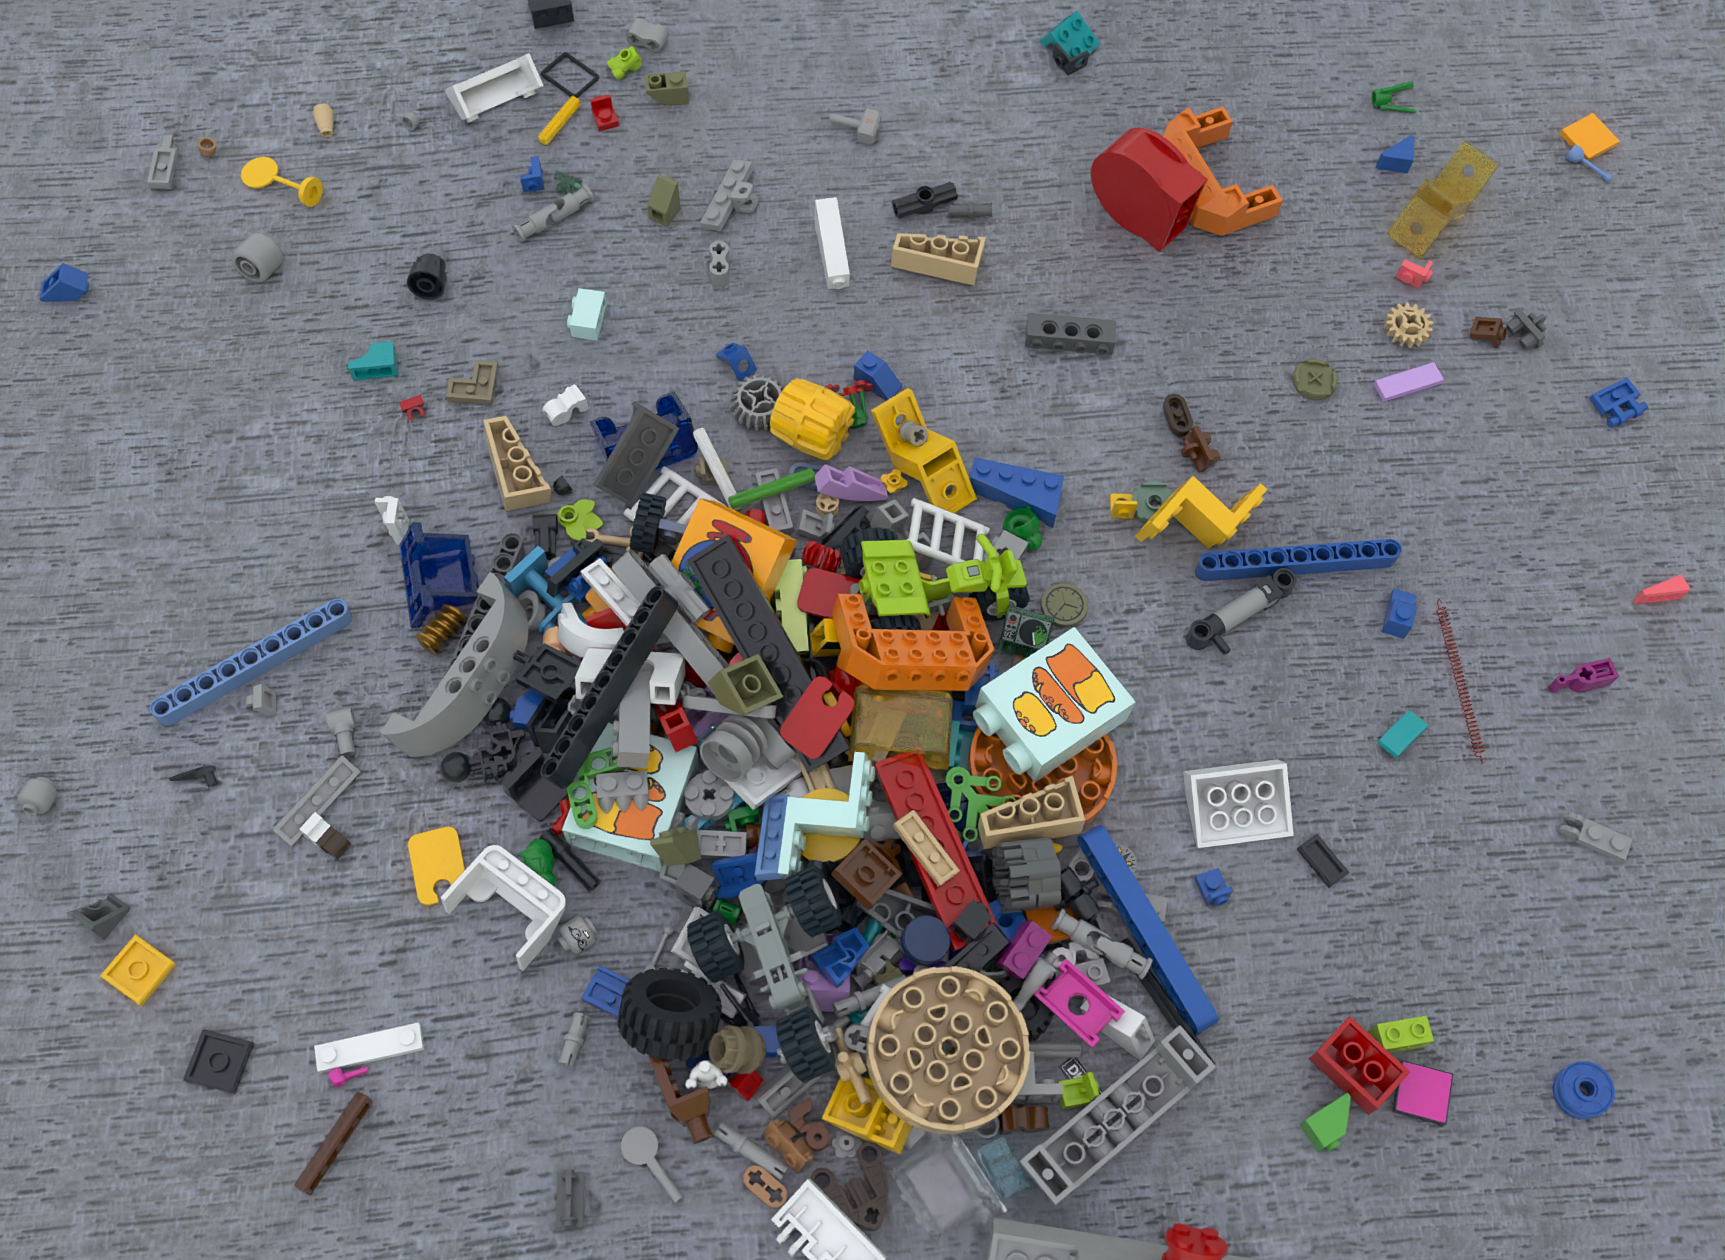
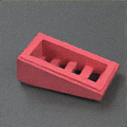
[1633,575,1690,604]

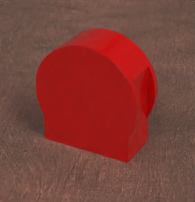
[1091,128,1208,252]

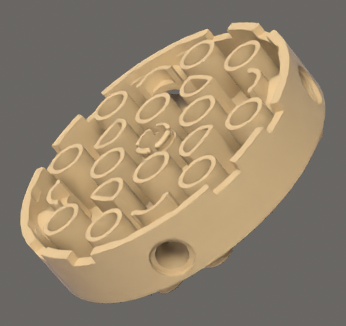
[866,966,1030,1134]

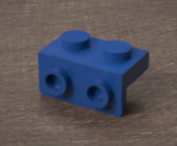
[711,852,768,899]

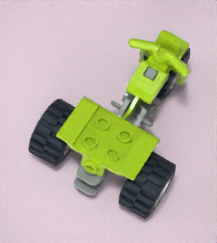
[840,527,1030,630]

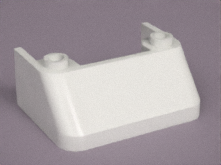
[445,54,544,122]
[441,845,566,971]

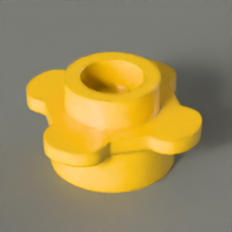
[881,469,907,493]

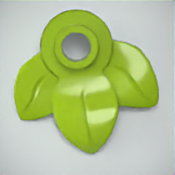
[557,499,603,541]

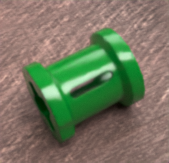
[712,898,743,926]

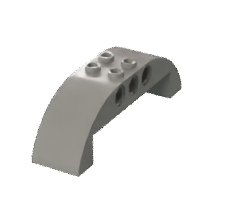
[380,572,528,757]
[1019,1026,1216,1206]

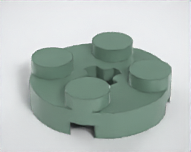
[1132,481,1174,523]

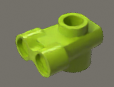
[606,46,642,80]

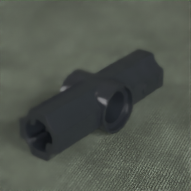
[892,182,958,218]

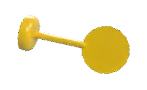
[241,157,323,207]

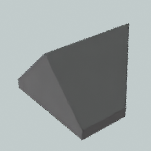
[67,894,130,940]

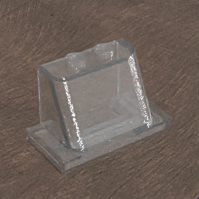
[889,1131,1007,1243]

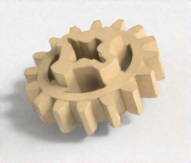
[1384,303,1434,348]

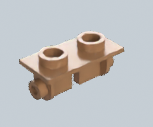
[763,1117,815,1173]

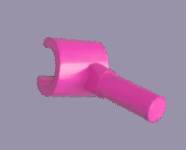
[328,1066,368,1087]

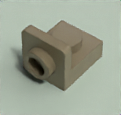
[695,455,729,486]

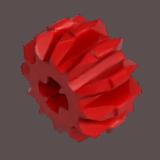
[801,541,842,573]

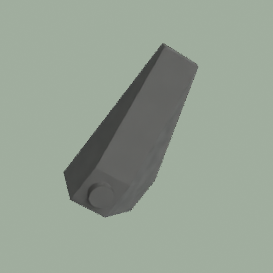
[856,889,951,963]

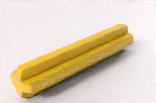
[538,96,580,145]

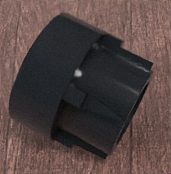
[407,253,447,300]

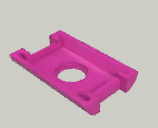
[1034,959,1125,1048]

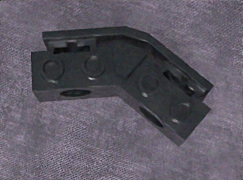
[526,690,576,753]

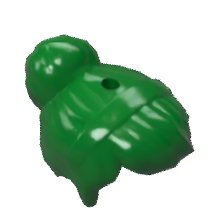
[1002,506,1043,551]
[518,839,557,886]

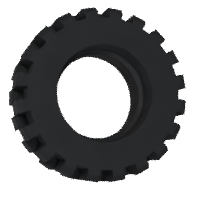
[617,968,722,1061]

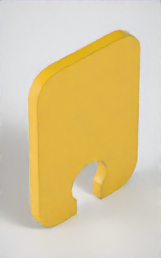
[408,827,465,906]

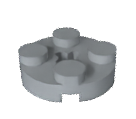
[684,770,734,820]

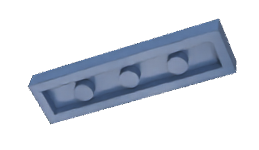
[755,794,790,881]

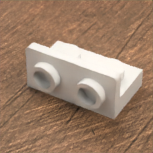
[375,496,409,545]

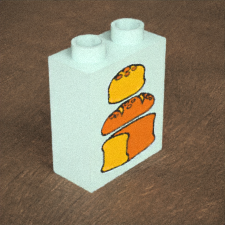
[973,627,1135,783]
[562,723,699,872]

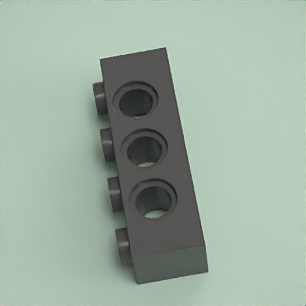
[1025,313,1116,355]

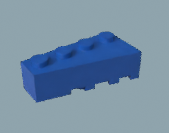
[970,457,1064,528]

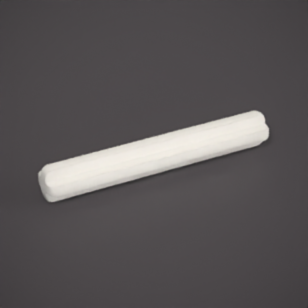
[693,428,743,511]

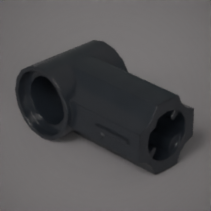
[532,514,558,560]

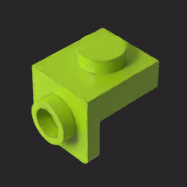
[1057,1072,1100,1110]

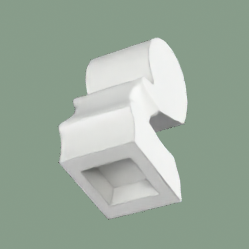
[542,384,589,426]
[1053,936,1100,970]

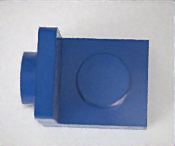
[520,156,544,192]
[1194,868,1233,906]

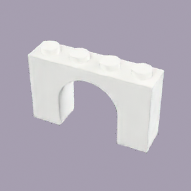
[575,648,685,705]

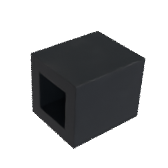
[948,899,993,945]

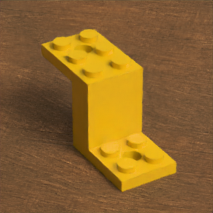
[871,388,977,520]
[1135,476,1267,549]

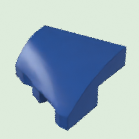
[811,927,869,988]

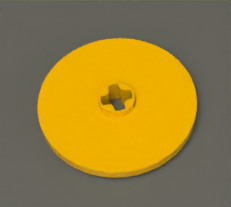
[801,788,861,862]

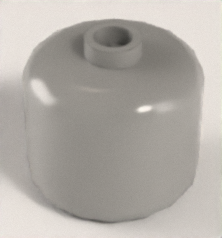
[232,233,283,282]

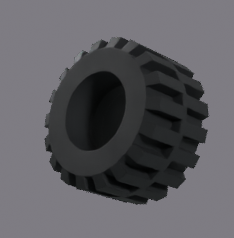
[998,975,1054,1041]

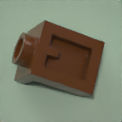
[1469,317,1506,348]

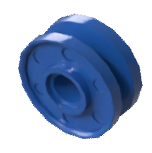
[1552,1061,1615,1120]

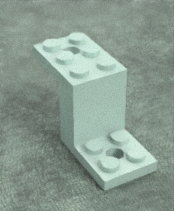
[778,752,875,879]

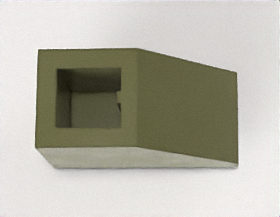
[644,71,689,106]
[648,174,681,227]
[650,826,701,866]

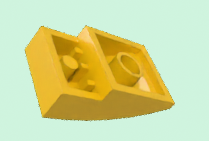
[822,1077,912,1154]

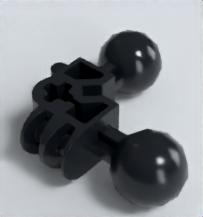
[440,697,526,784]

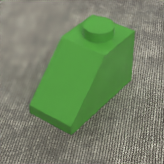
[1299,1093,1351,1152]

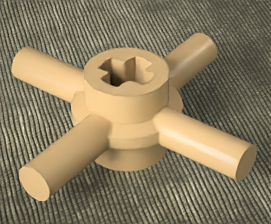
[835,1028,871,1105]

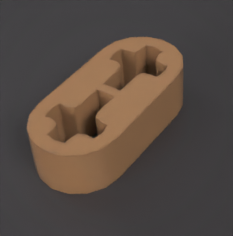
[743,1165,788,1209]

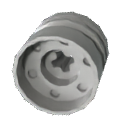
[700,714,767,782]

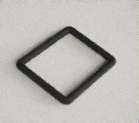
[541,52,599,98]

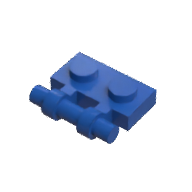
[1589,377,1648,427]

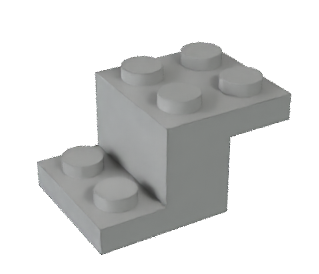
[1011,1052,1063,1104]

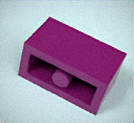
[994,921,1053,979]

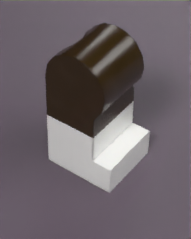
[300,812,352,860]

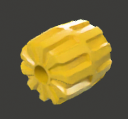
[770,378,855,460]

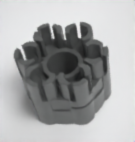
[992,837,1061,914]

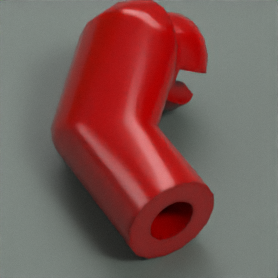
[552,799,571,835]

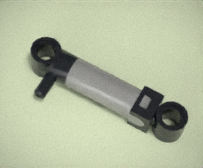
[1186,568,1296,655]

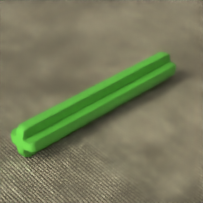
[728,468,815,509]

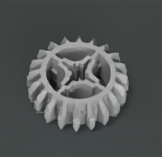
[730,373,785,431]

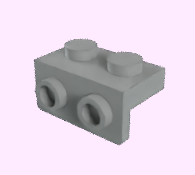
[861,801,901,842]

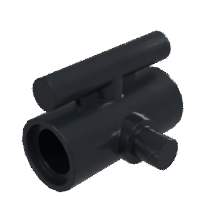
[1053,865,1100,921]

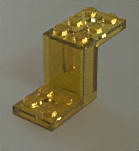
[1387,141,1500,258]

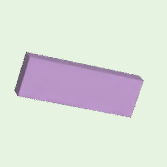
[1373,362,1444,402]

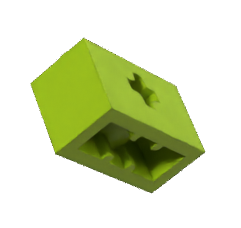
[1369,1016,1434,1054]

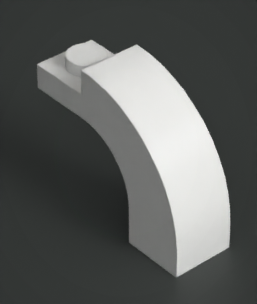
[557,603,624,658]

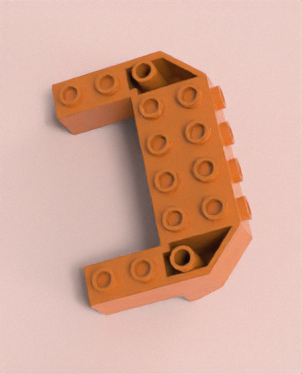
[1163,106,1283,236]
[832,594,994,691]

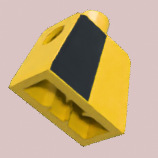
[809,619,841,657]

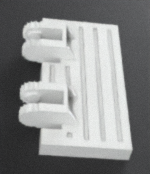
[771,1179,887,1260]

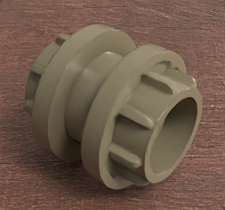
[709,1025,766,1074]

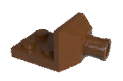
[831,839,902,910]
[648,1054,713,1144]

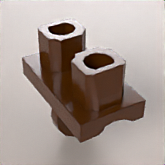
[1181,426,1220,473]

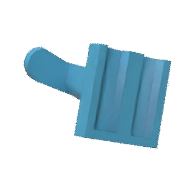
[504,546,587,634]

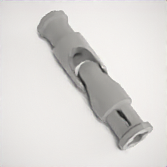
[512,184,595,242]
[1051,909,1153,980]

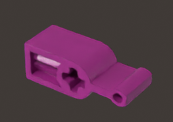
[1548,658,1619,693]

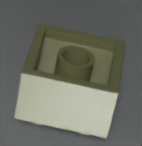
[707,654,783,716]

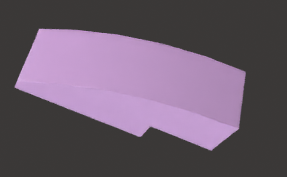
[814,464,888,501]

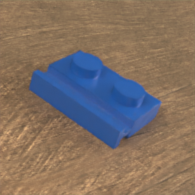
[581,965,629,1018]

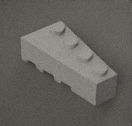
[612,672,651,768]

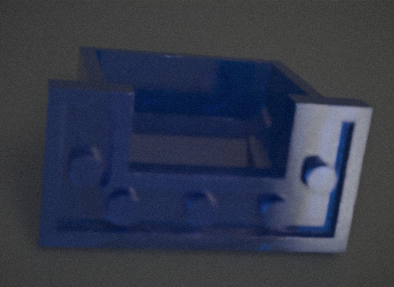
[399,522,478,628]

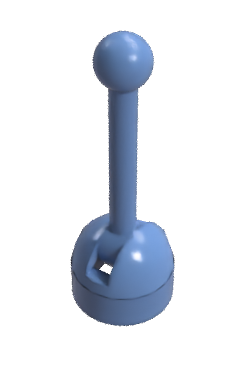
[1565,144,1612,182]

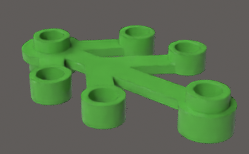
[946,766,1017,842]

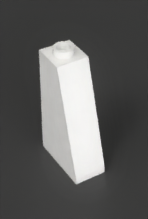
[815,197,850,289]

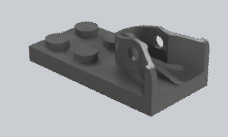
[593,401,679,507]

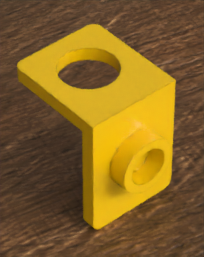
[1110,493,1138,519]

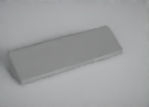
[753,1041,840,1119]

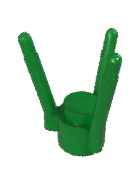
[1372,81,1416,113]

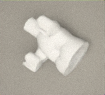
[686,1060,727,1090]

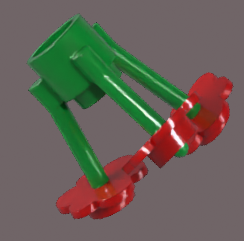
[824,380,873,429]

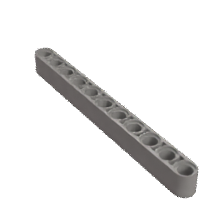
[612,550,796,768]

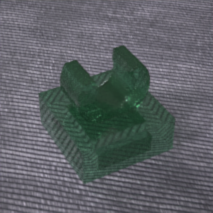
[554,171,582,194]

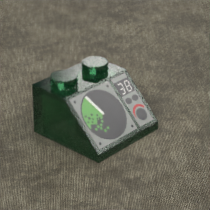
[997,605,1055,657]

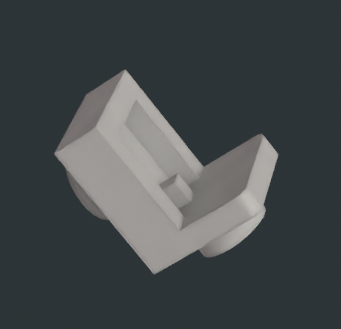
[795,509,834,542]

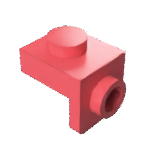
[1395,259,1433,289]

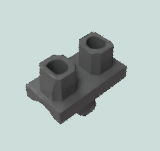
[1506,308,1547,350]

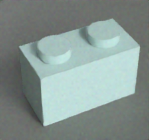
[567,288,607,341]

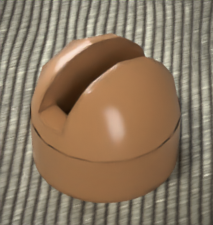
[198,137,216,156]

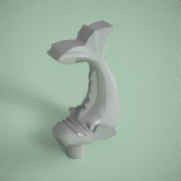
[1013,951,1058,1012]

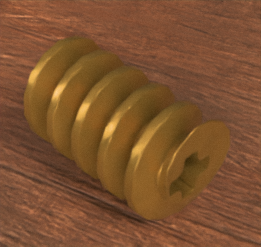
[416,604,468,656]

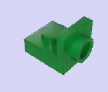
[724,806,759,832]

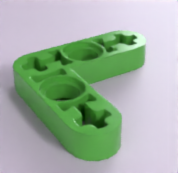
[567,747,631,829]

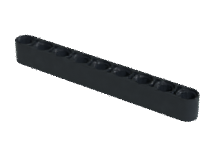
[541,586,678,789]

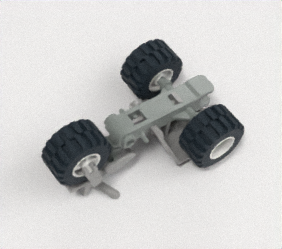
[687,865,850,1083]

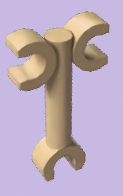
[586,526,644,560]

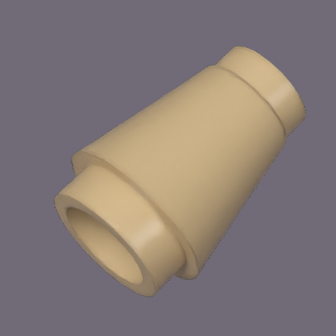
[312,104,334,137]

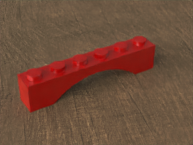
[651,648,698,753]

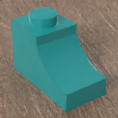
[348,341,398,381]

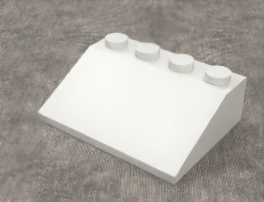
[1183,759,1294,848]

